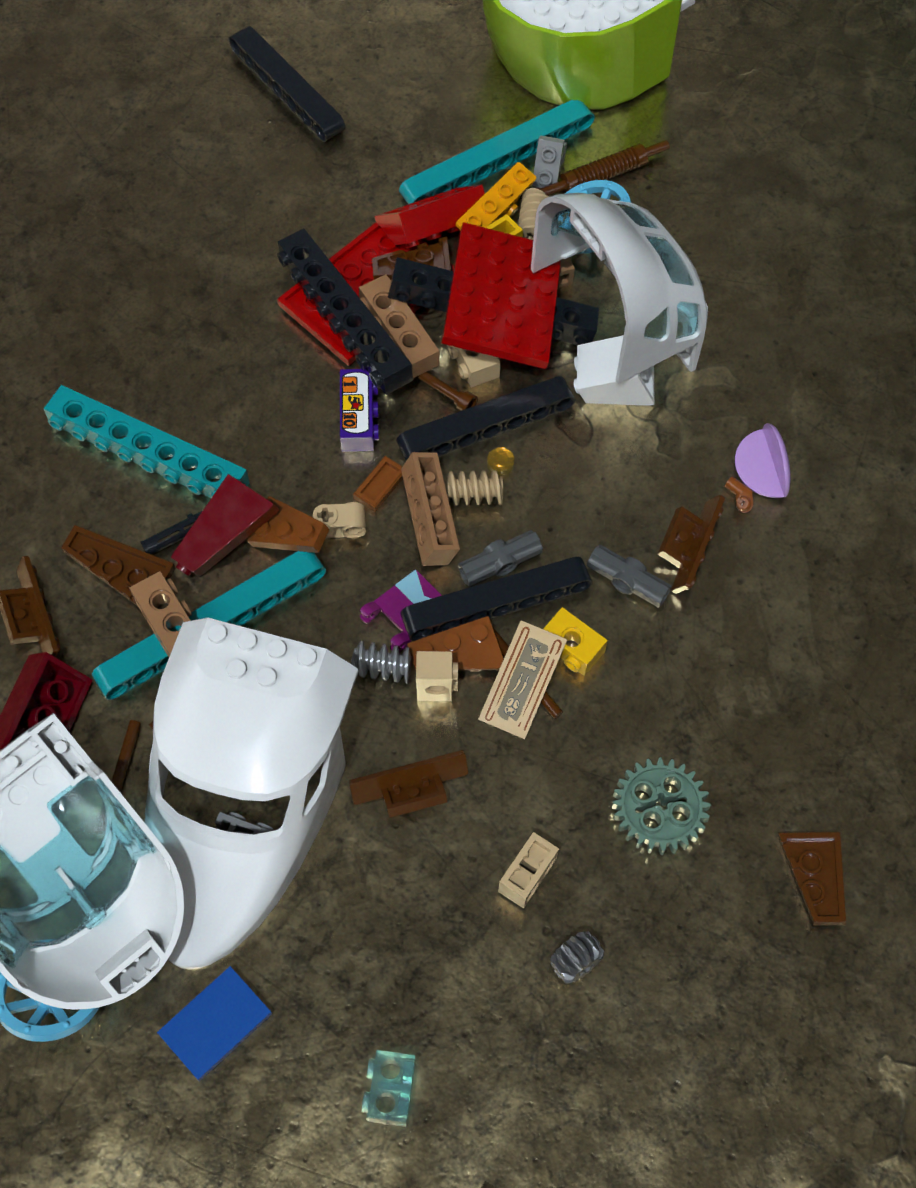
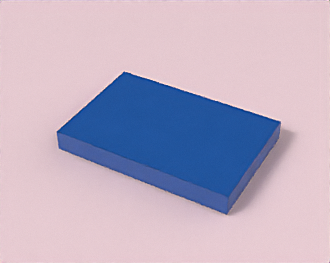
[157,966,272,1082]

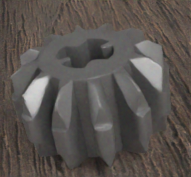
[550,931,604,984]

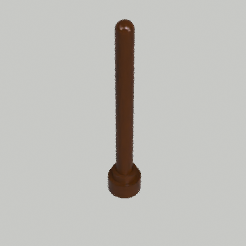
[416,372,478,411]

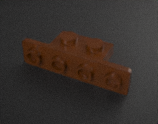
[658,494,725,594]
[0,556,60,657]
[349,750,468,818]

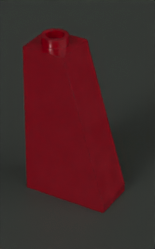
[171,474,279,577]

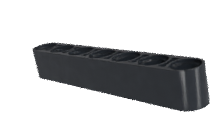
[228,26,346,142]
[396,376,576,461]
[400,557,593,641]

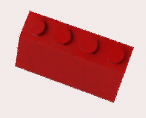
[374,184,485,248]

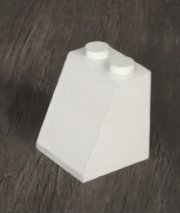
[574,335,655,406]

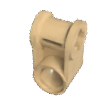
[313,502,366,539]

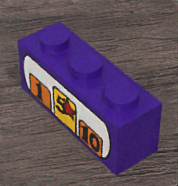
[340,369,379,452]

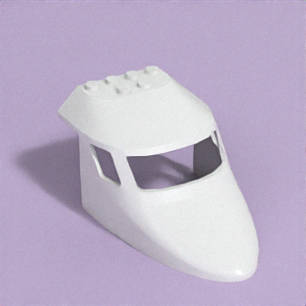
[144,618,359,969]

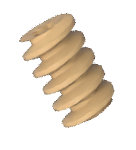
[518,188,549,240]
[447,470,503,506]

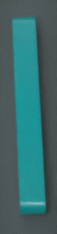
[399,100,595,204]
[92,551,326,700]

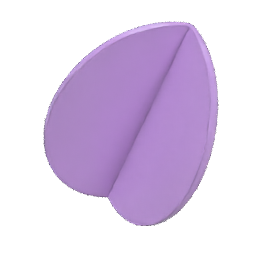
[735,423,791,498]

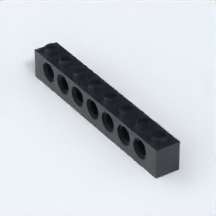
[277,228,413,395]
[388,257,599,345]

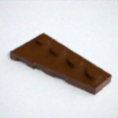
[61,525,176,605]

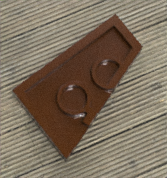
[372,236,451,280]
[778,832,846,925]

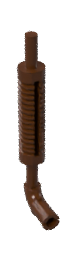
[504,140,670,200]

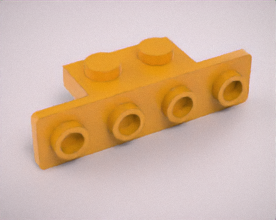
[456,162,536,230]

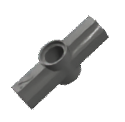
[458,530,543,587]
[587,545,672,608]

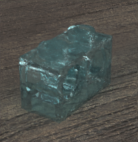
[362,1050,416,1127]

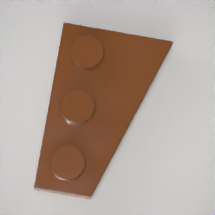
[247,496,330,553]
[407,616,504,672]

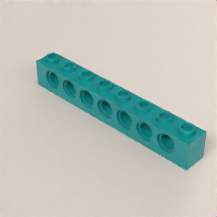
[44,385,250,498]

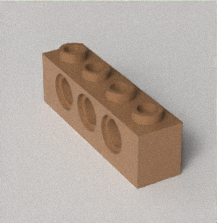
[359,274,440,378]
[401,452,460,566]
[129,571,192,657]

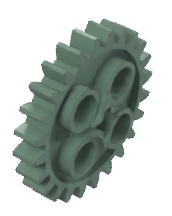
[612,757,711,855]

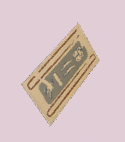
[478,620,567,739]

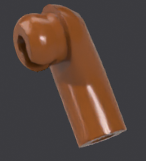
[724,476,754,513]

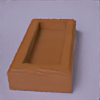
[353,456,403,512]

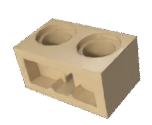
[498,832,559,909]

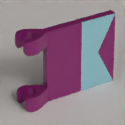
[360,569,442,653]

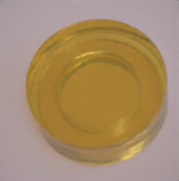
[487,448,514,476]

